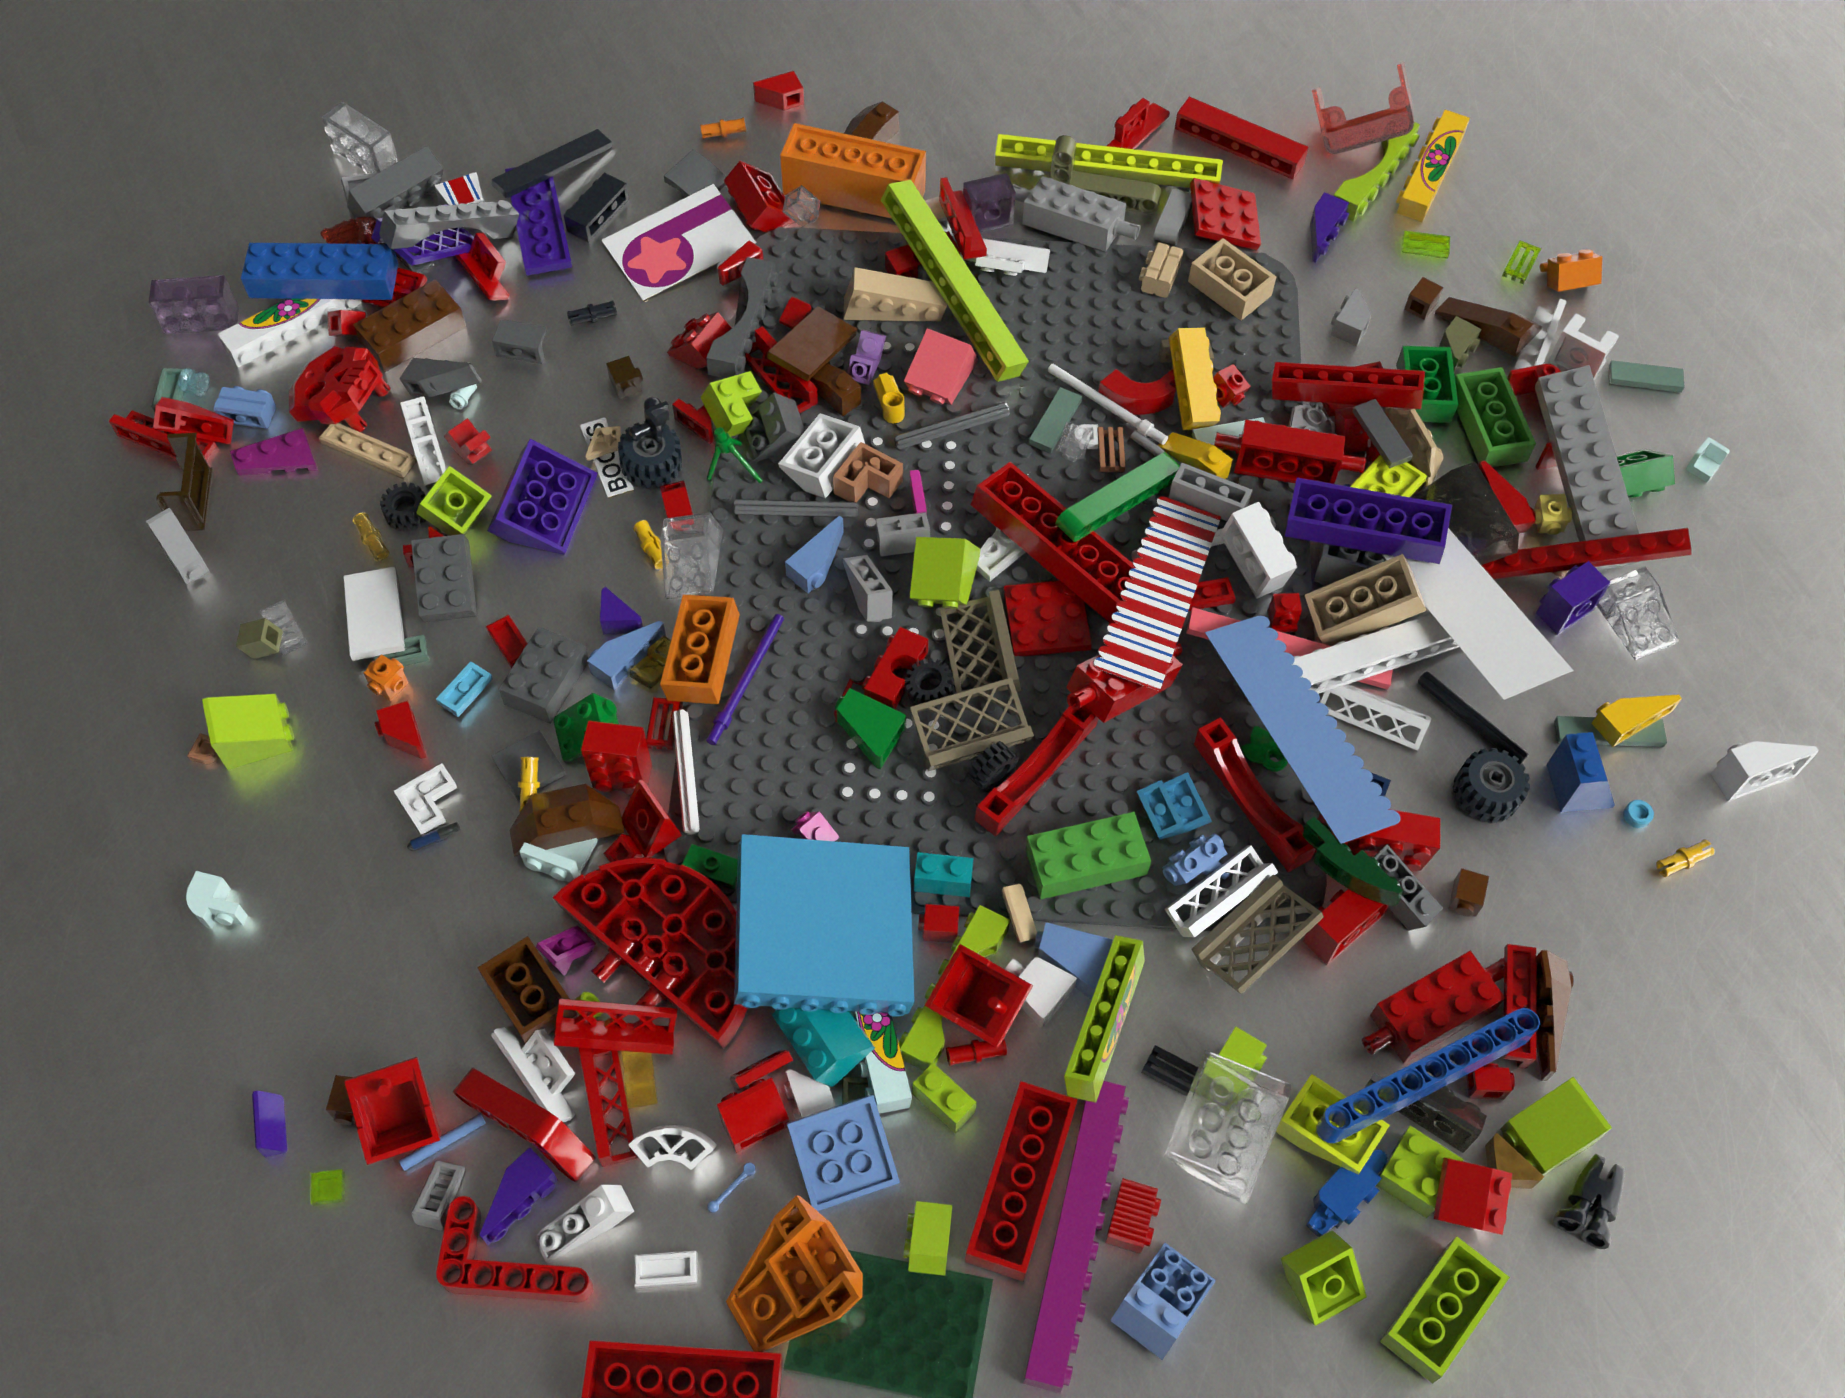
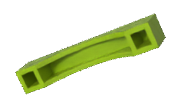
[1334,114,1420,222]
[899,905,1010,1071]

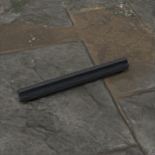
[1418,671,1529,765]

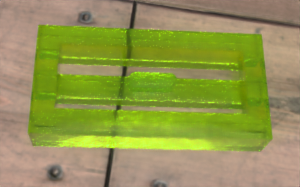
[1402,231,1450,259]
[1502,240,1541,285]

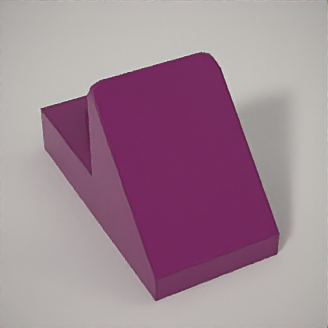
[536,925,596,976]

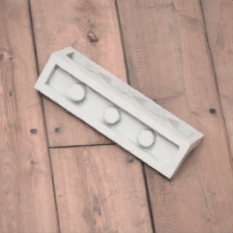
[1514,299,1567,370]
[1320,684,1431,750]
[1165,845,1278,937]

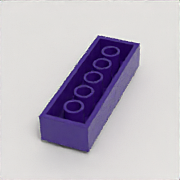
[1285,478,1452,564]

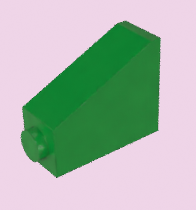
[835,688,906,770]

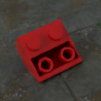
[667,312,732,369]
[717,1077,789,1154]

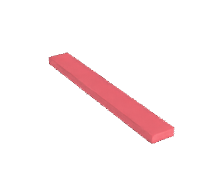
[1186,608,1393,690]

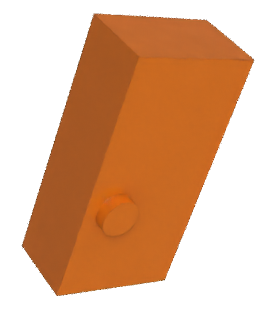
[660,594,740,704]

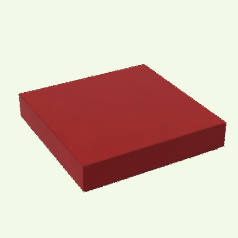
[729,1050,793,1089]

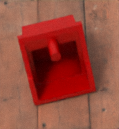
[925,944,1033,1048]
[344,1057,441,1165]

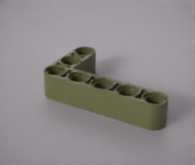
[1050,135,1161,214]

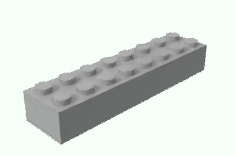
[1535,365,1639,572]

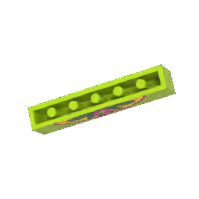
[1064,935,1145,1103]

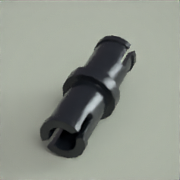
[567,300,617,326]

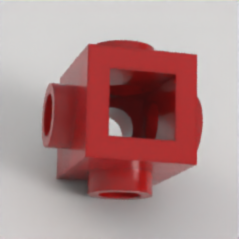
[1213,364,1251,408]

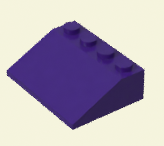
[487,439,598,555]

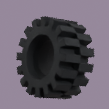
[380,482,426,531]
[905,658,955,710]
[967,741,1018,792]

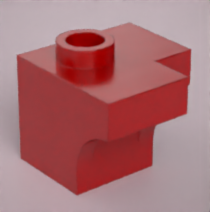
[1335,407,1370,454]

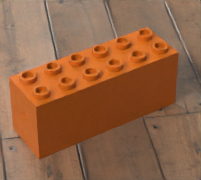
[780,123,926,219]

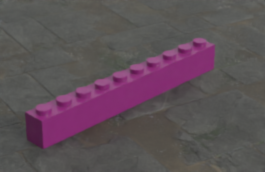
[1023,1081,1129,1393]

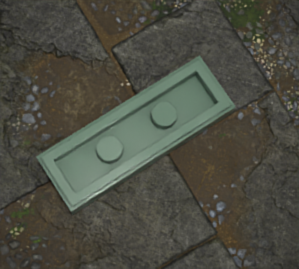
[1609,360,1685,393]
[1029,387,1082,453]

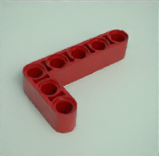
[452,1068,596,1183]
[436,1196,593,1303]

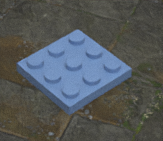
[786,1094,900,1211]

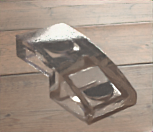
[260,600,307,656]

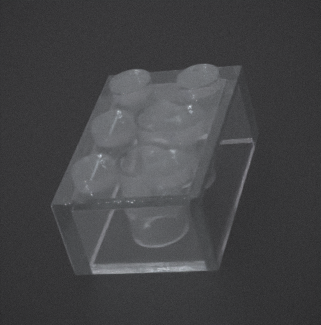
[322,102,399,174]

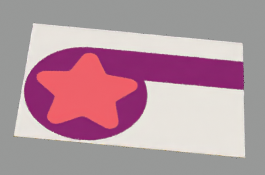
[601,184,757,301]

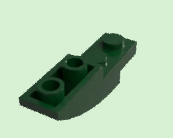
[1302,817,1403,906]

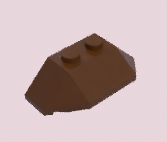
[509,784,625,857]

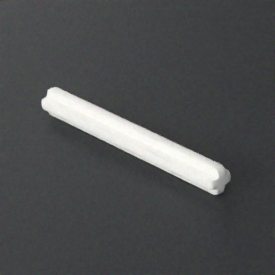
[672,709,699,835]

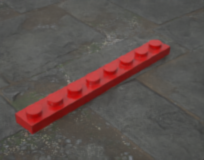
[1472,528,1692,579]

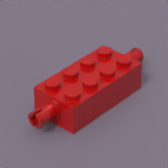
[1214,419,1366,484]
[1066,641,1183,723]
[1362,950,1506,1063]

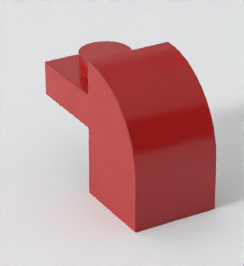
[444,418,492,465]

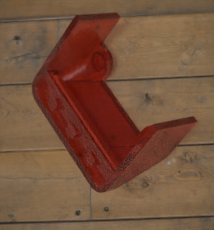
[1312,61,1415,154]

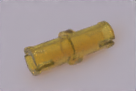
[353,512,390,561]

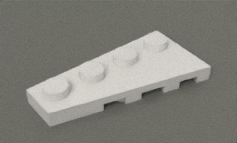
[976,527,1025,582]

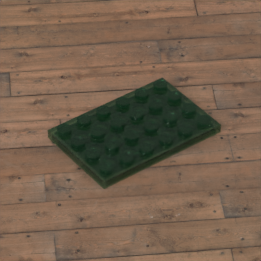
[783,1250,993,1398]

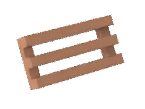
[1098,427,1125,472]

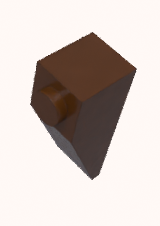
[810,363,861,417]

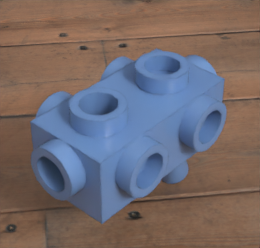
[1162,833,1230,886]

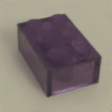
[149,275,239,334]

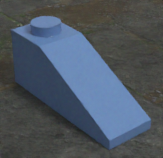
[785,516,843,593]
[587,621,666,690]

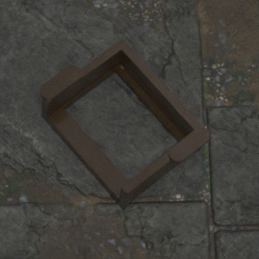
[156,433,212,531]

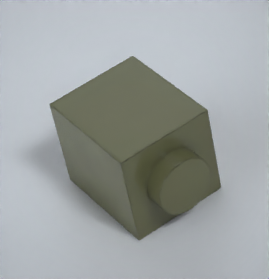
[236,618,283,659]

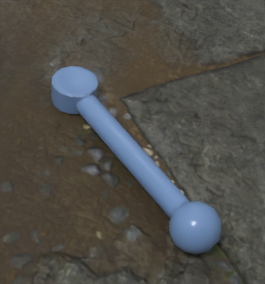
[707,1162,756,1213]

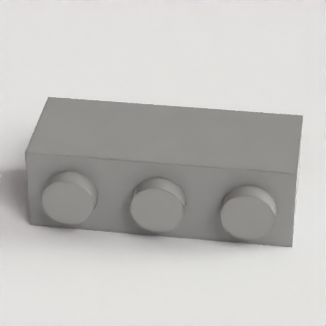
[1169,463,1252,521]

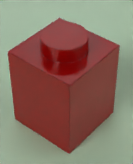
[918,904,959,943]

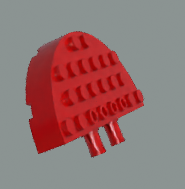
[553,858,748,1049]

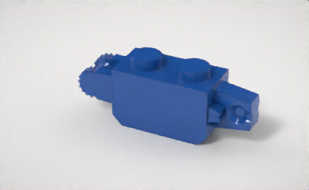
[1306,1149,1388,1237]

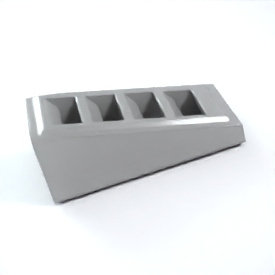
[411,1160,465,1231]

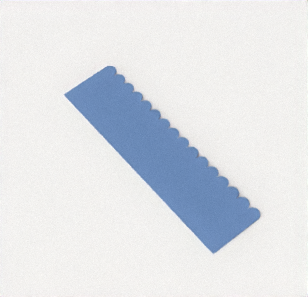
[1205,616,1400,844]

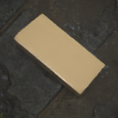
[1001,884,1037,943]

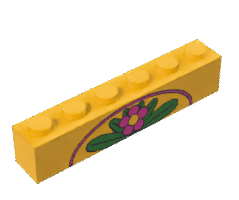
[1396,109,1470,222]

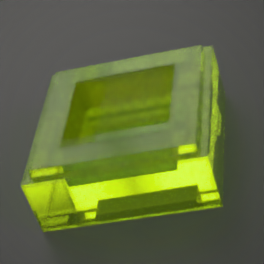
[311,1169,345,1206]

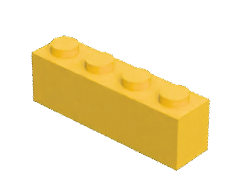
[1168,328,1221,430]

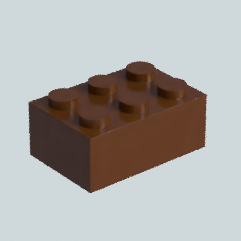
[477,936,577,1044]

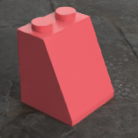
[904,328,978,405]

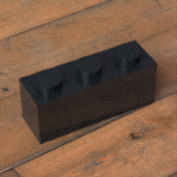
[563,172,629,242]

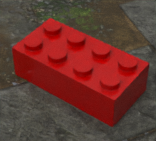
[1314,809,1440,872]

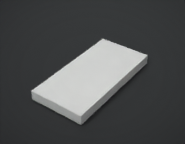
[344,566,405,661]

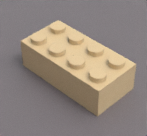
[1305,554,1426,646]

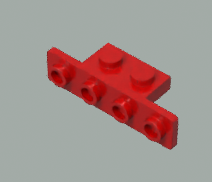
[1107,98,1170,149]
[448,233,509,301]

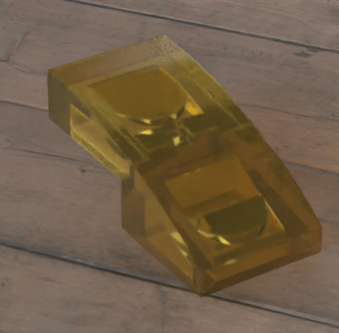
[630,635,671,689]
[621,1051,658,1109]

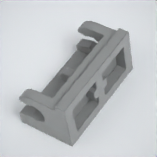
[876,512,930,556]

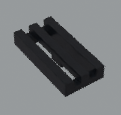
[1141,1045,1208,1100]

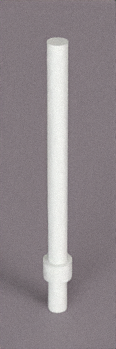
[1048,364,1168,445]

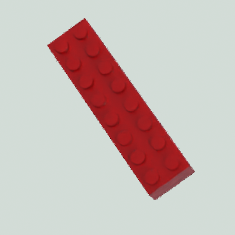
[971,462,1138,623]

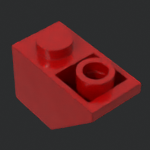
[753,71,804,110]

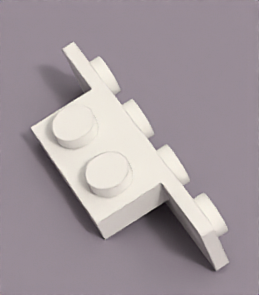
[957,238,1050,276]
[491,1026,575,1122]

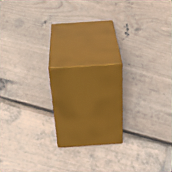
[1485,1133,1544,1189]

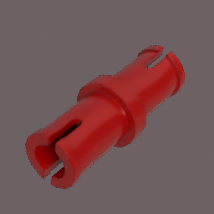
[946,1039,1007,1066]

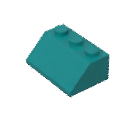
[772,1007,875,1087]

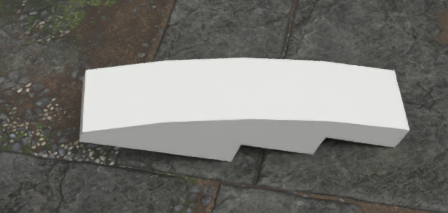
[400,396,446,487]

